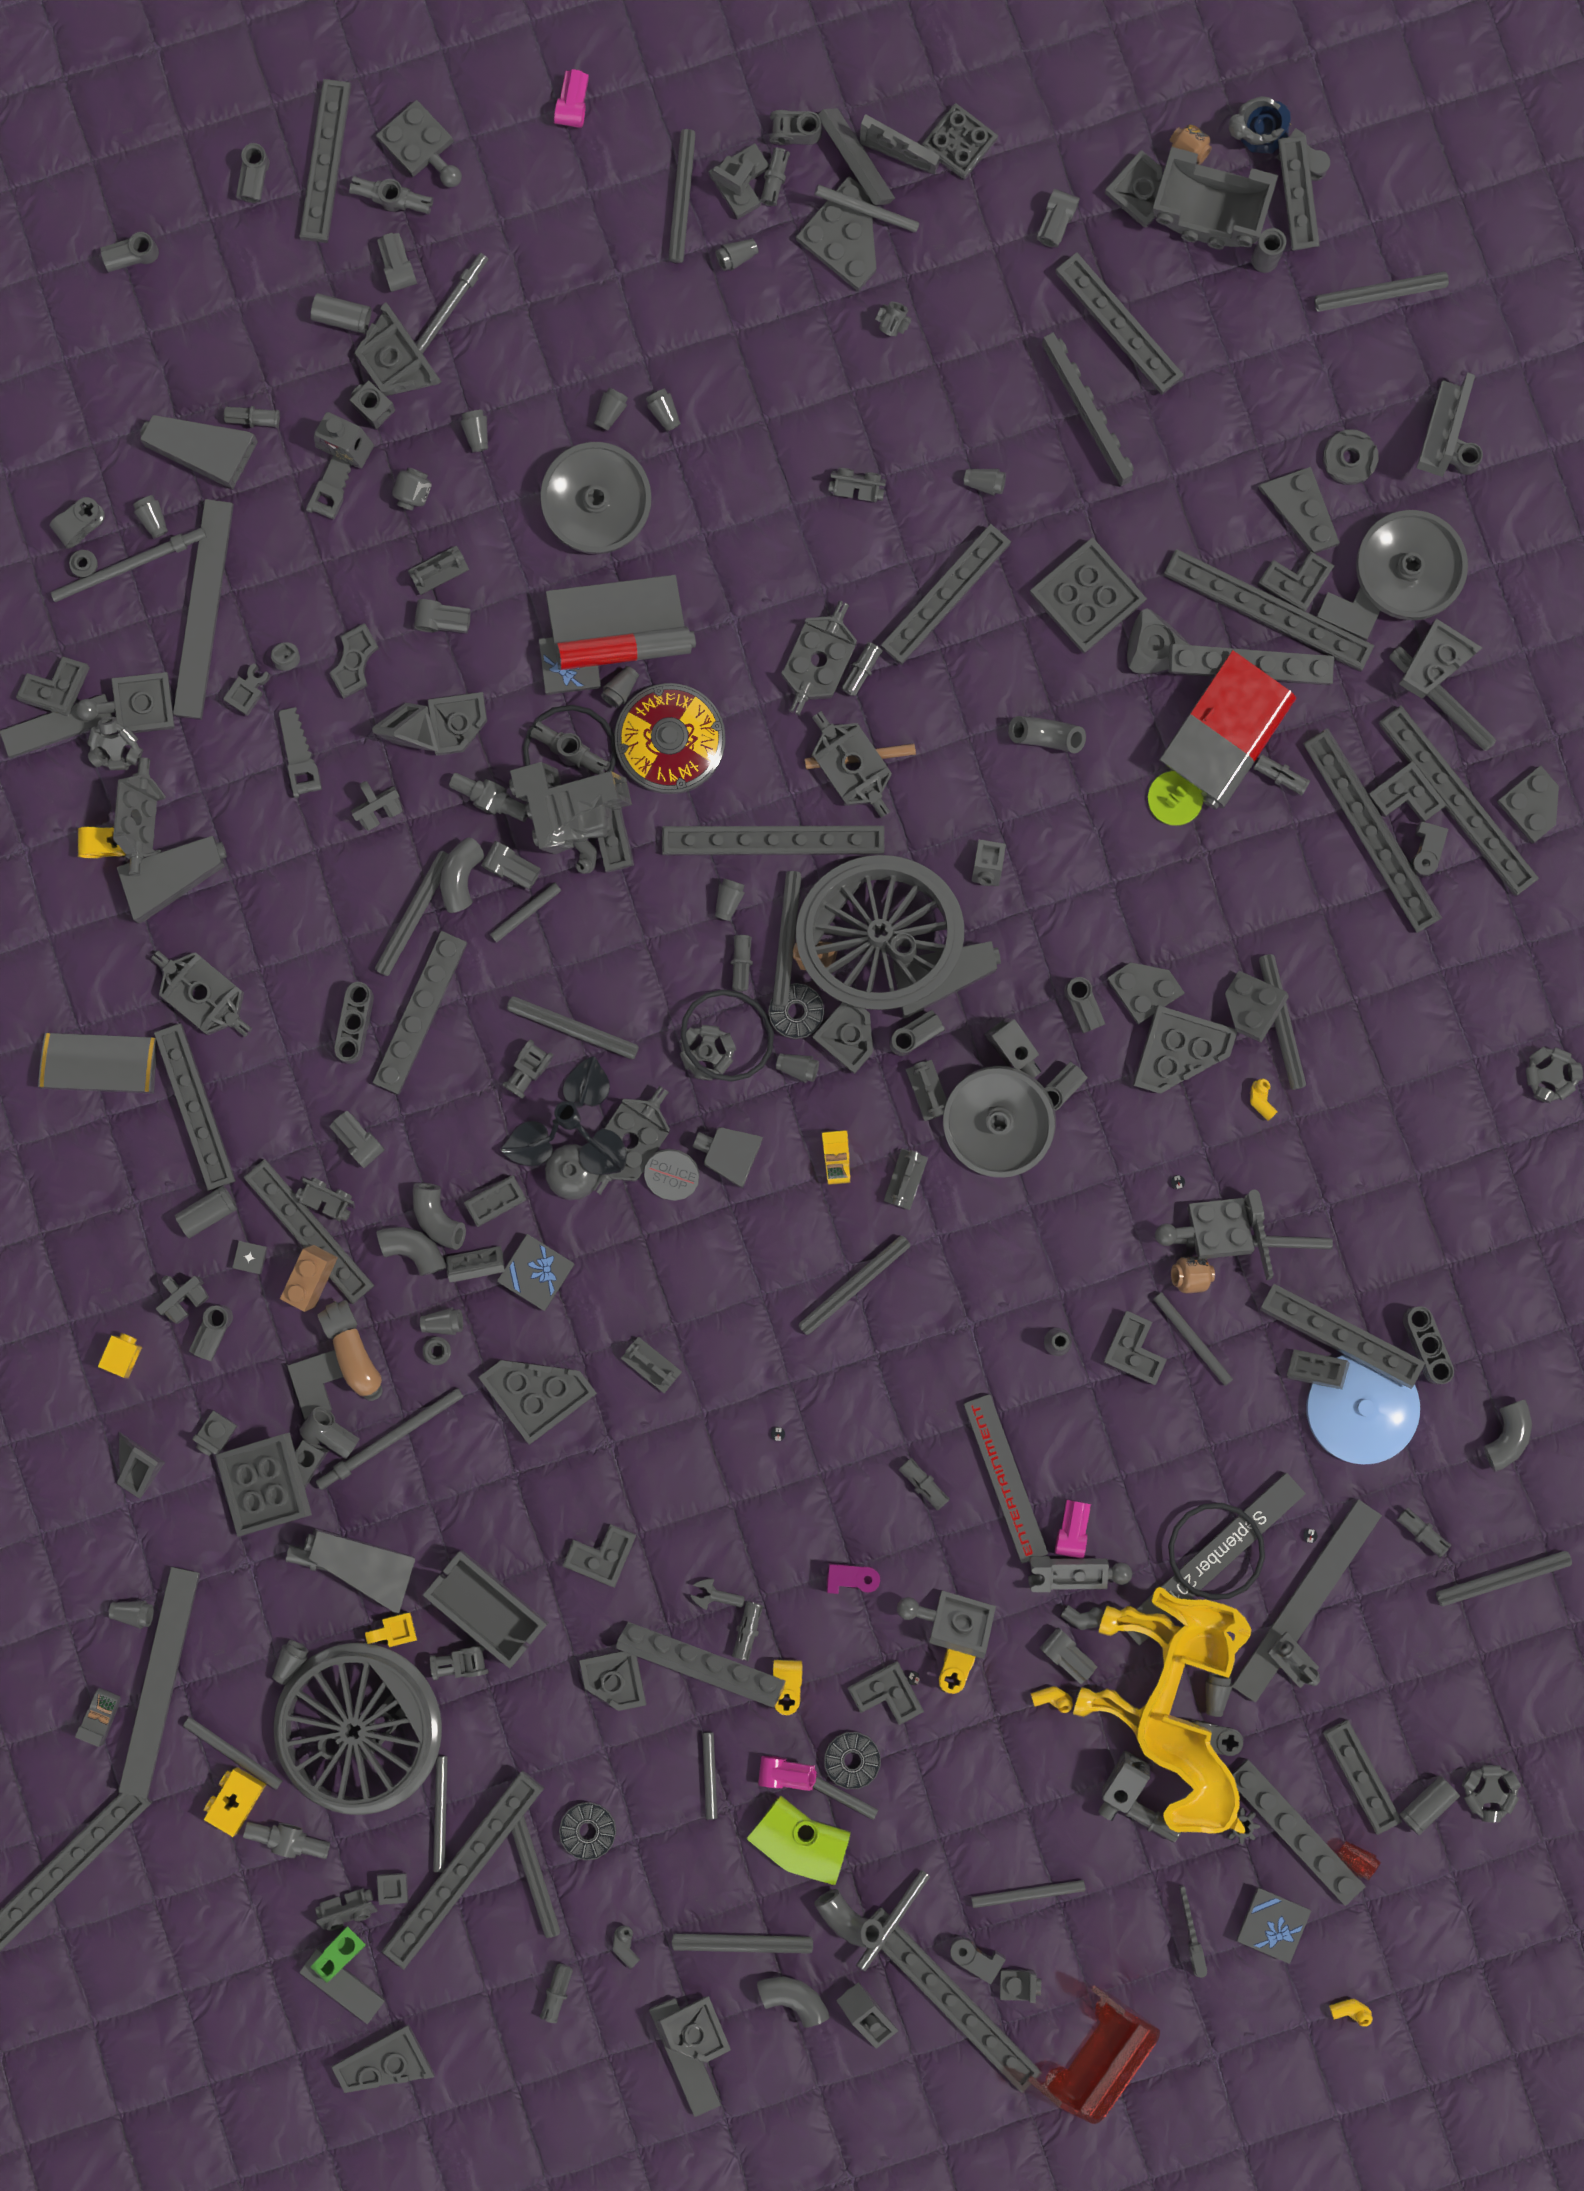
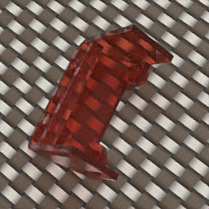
[1028,1985,1160,2124]

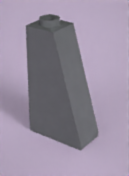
[140,415,258,490]
[117,836,227,924]
[892,941,1001,1018]
[304,1528,415,1613]

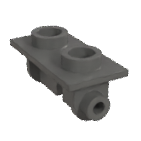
[829,467,886,502]
[408,545,469,595]
[906,1060,947,1121]
[884,1149,928,1210]
[295,1177,355,1222]
[621,1337,682,1394]
[1267,1632,1320,1688]
[315,1888,378,1931]

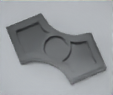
[330,623,379,699]

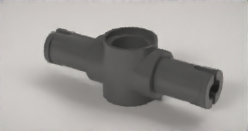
[349,176,433,215]
[530,721,610,775]
[449,773,528,822]
[243,1822,331,1859]

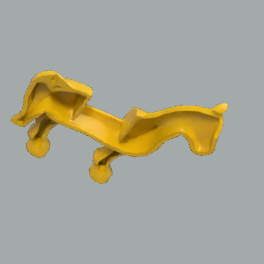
[1073,1587,1251,1833]

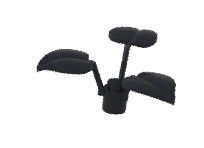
[501,1056,627,1175]

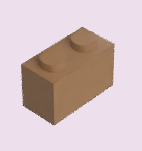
[280,1245,338,1312]

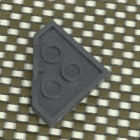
[796,176,876,292]
[1133,1005,1237,1094]
[479,1360,597,1445]

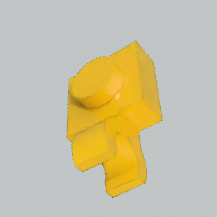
[365,1612,417,1647]

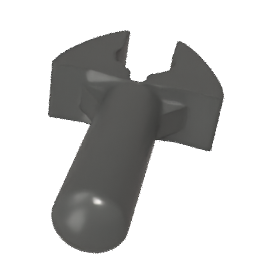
[691,1579,745,1610]

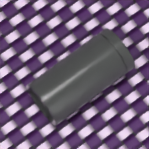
[1251,228,1286,273]
[311,293,371,334]
[175,1186,238,1239]
[1399,1776,1460,1835]

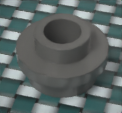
[69,550,98,578]
[423,1337,451,1365]

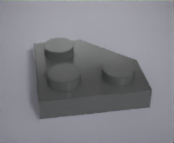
[1105,150,1163,228]
[428,692,487,756]
[1497,766,1559,844]
[1107,962,1184,1025]
[1225,971,1289,1042]
[812,1002,873,1074]
[579,1651,646,1711]
[656,1996,731,2063]

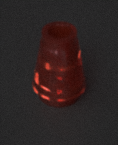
[1337,1841,1381,1881]

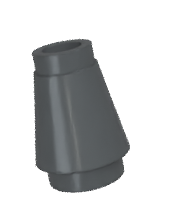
[716,238,758,271]
[594,387,628,431]
[646,388,681,432]
[460,410,488,452]
[964,469,1006,496]
[133,495,168,539]
[601,666,639,708]
[715,878,745,921]
[776,1053,819,1083]
[420,1307,463,1335]
[1044,1328,1072,1356]
[109,1601,154,1629]
[272,1640,308,1685]
[1205,1673,1233,1717]

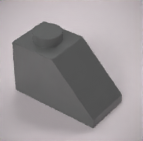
[836,1982,898,2049]

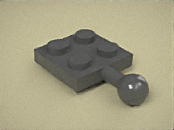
[376,100,462,188]
[76,672,175,733]
[1155,1198,1255,1260]
[897,1591,996,1659]

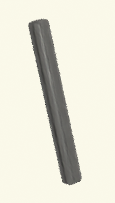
[669,129,695,263]
[1314,272,1449,312]
[1389,647,1496,751]
[375,851,448,976]
[773,871,801,1007]
[1259,954,1306,1090]
[507,996,639,1059]
[799,1235,910,1335]
[1436,1551,1572,1606]
[512,1815,560,1938]
[672,1934,813,1953]

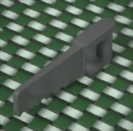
[306,443,358,520]
[279,707,322,798]
[1244,1190,1274,1280]
[1179,1885,1207,1978]

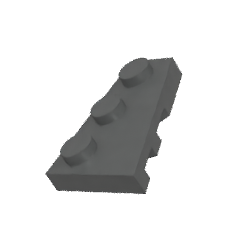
[860,114,940,175]
[1258,467,1340,553]
[1399,619,1482,699]
[331,2024,435,2093]

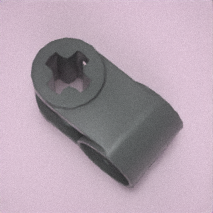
[769,110,822,145]
[49,497,105,548]
[1192,1720,1243,1756]

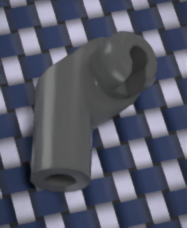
[573,840,597,874]
[1060,1605,1104,1630]
[612,1926,640,1969]

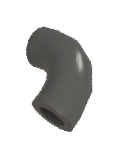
[1008,716,1086,753]
[440,837,484,913]
[412,1183,466,1250]
[377,1227,447,1276]
[1484,1399,1532,1472]
[814,1889,884,1948]
[757,1976,830,2028]

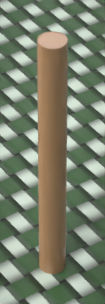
[805,744,916,769]

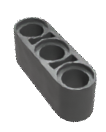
[335,982,374,1064]
[1403,1306,1454,1384]

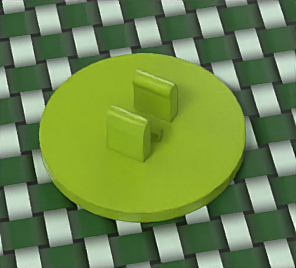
[1148,771,1203,826]

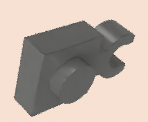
[223,664,270,716]

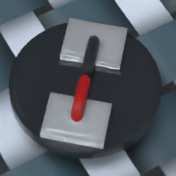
[1171,1175,1185,1189]
[771,1427,785,1441]
[1303,1529,1318,1543]
[908,1671,920,1686]

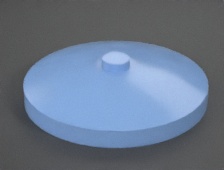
[1306,1354,1420,1464]

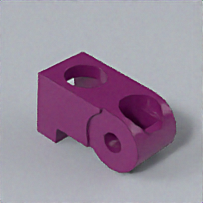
[826,1563,880,1594]

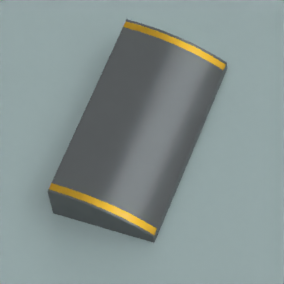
[38,1033,157,1094]

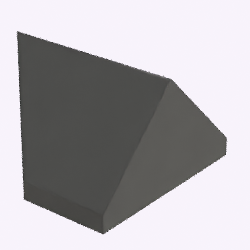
[372,703,439,752]
[117,1432,165,1499]

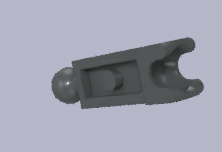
[1028,1556,1133,1592]

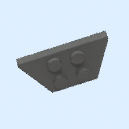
[355,303,442,396]

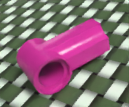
[554,69,589,128]
[1055,1500,1091,1559]
[758,1756,817,1791]

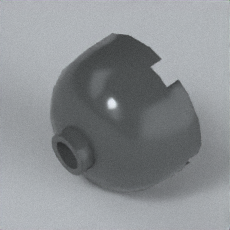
[545,1144,600,1200]

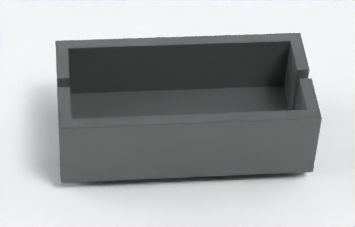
[423,1550,549,1669]

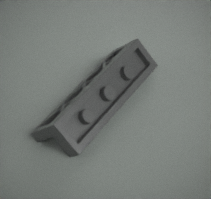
[1416,372,1475,477]

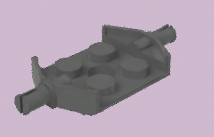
[782,601,857,715]
[811,711,892,818]
[113,757,166,876]
[151,951,252,1037]
[592,1086,670,1195]

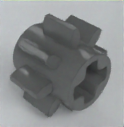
[875,301,912,336]
[1227,1807,1260,1844]

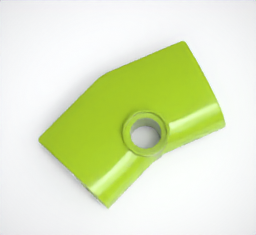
[747,1795,850,1885]

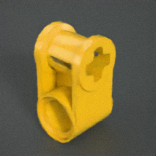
[78,827,126,858]
[939,1648,976,1694]
[773,1660,802,1715]

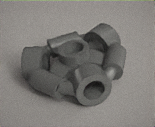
[87,717,143,770]
[679,1024,736,1081]
[1526,1046,1583,1103]
[1462,1765,1521,1822]

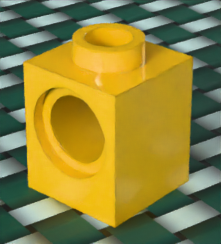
[98,1333,142,1378]

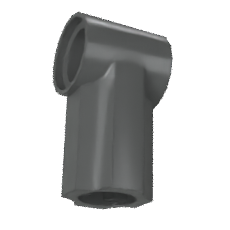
[236,143,270,203]
[1037,188,1080,248]
[100,232,159,272]
[377,233,417,292]
[1450,439,1483,475]
[414,599,471,634]
[481,841,541,890]
[1064,977,1105,1034]
[889,1010,945,1056]
[1044,1061,1088,1112]
[329,1111,385,1168]
[189,1305,233,1361]
[300,1407,359,1459]
[1039,1627,1097,1685]

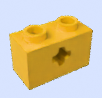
[204,1767,266,1837]

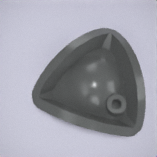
[1127,608,1190,674]

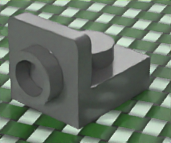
[972,839,1006,886]
[192,1410,238,1456]
[999,1969,1041,2003]

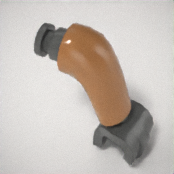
[317,1300,383,1401]

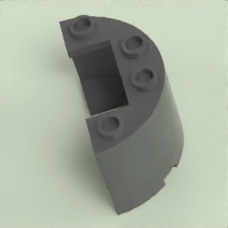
[1153,147,1278,249]

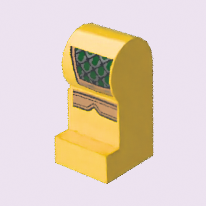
[822,1131,850,1185]

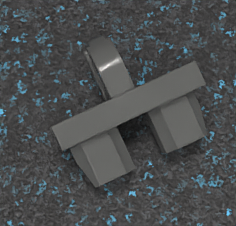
[350,781,402,831]
[156,1275,209,1324]

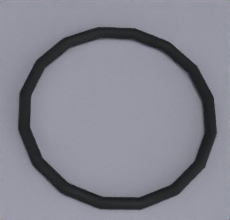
[523,705,617,772]
[680,989,774,1082]
[1168,1503,1265,1600]

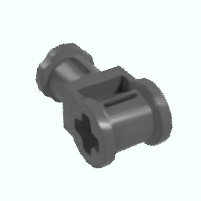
[502,1039,554,1099]
[430,1645,489,1681]

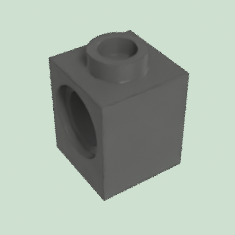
[350,380,395,430]

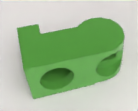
[311,1927,366,1983]

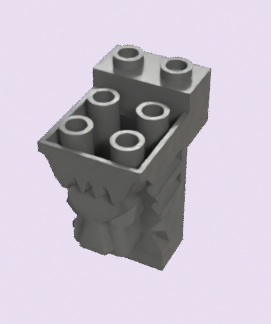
[509,762,632,854]

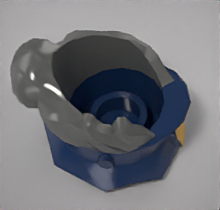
[1229,96,1291,154]

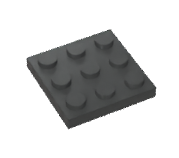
[1030,537,1147,654]
[216,1433,312,1537]

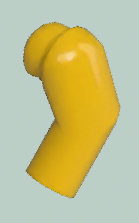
[1250,1079,1278,1121]
[1030,1686,1073,1713]
[1329,1999,1372,2027]

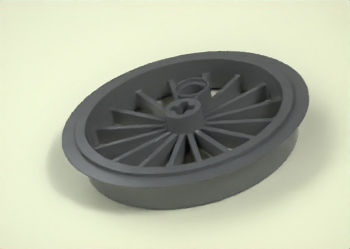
[796,855,964,1010]
[274,1643,442,1815]

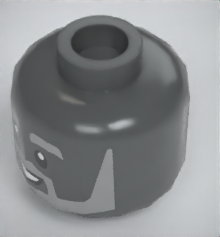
[392,467,431,511]

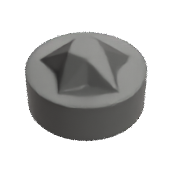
[271,642,300,671]

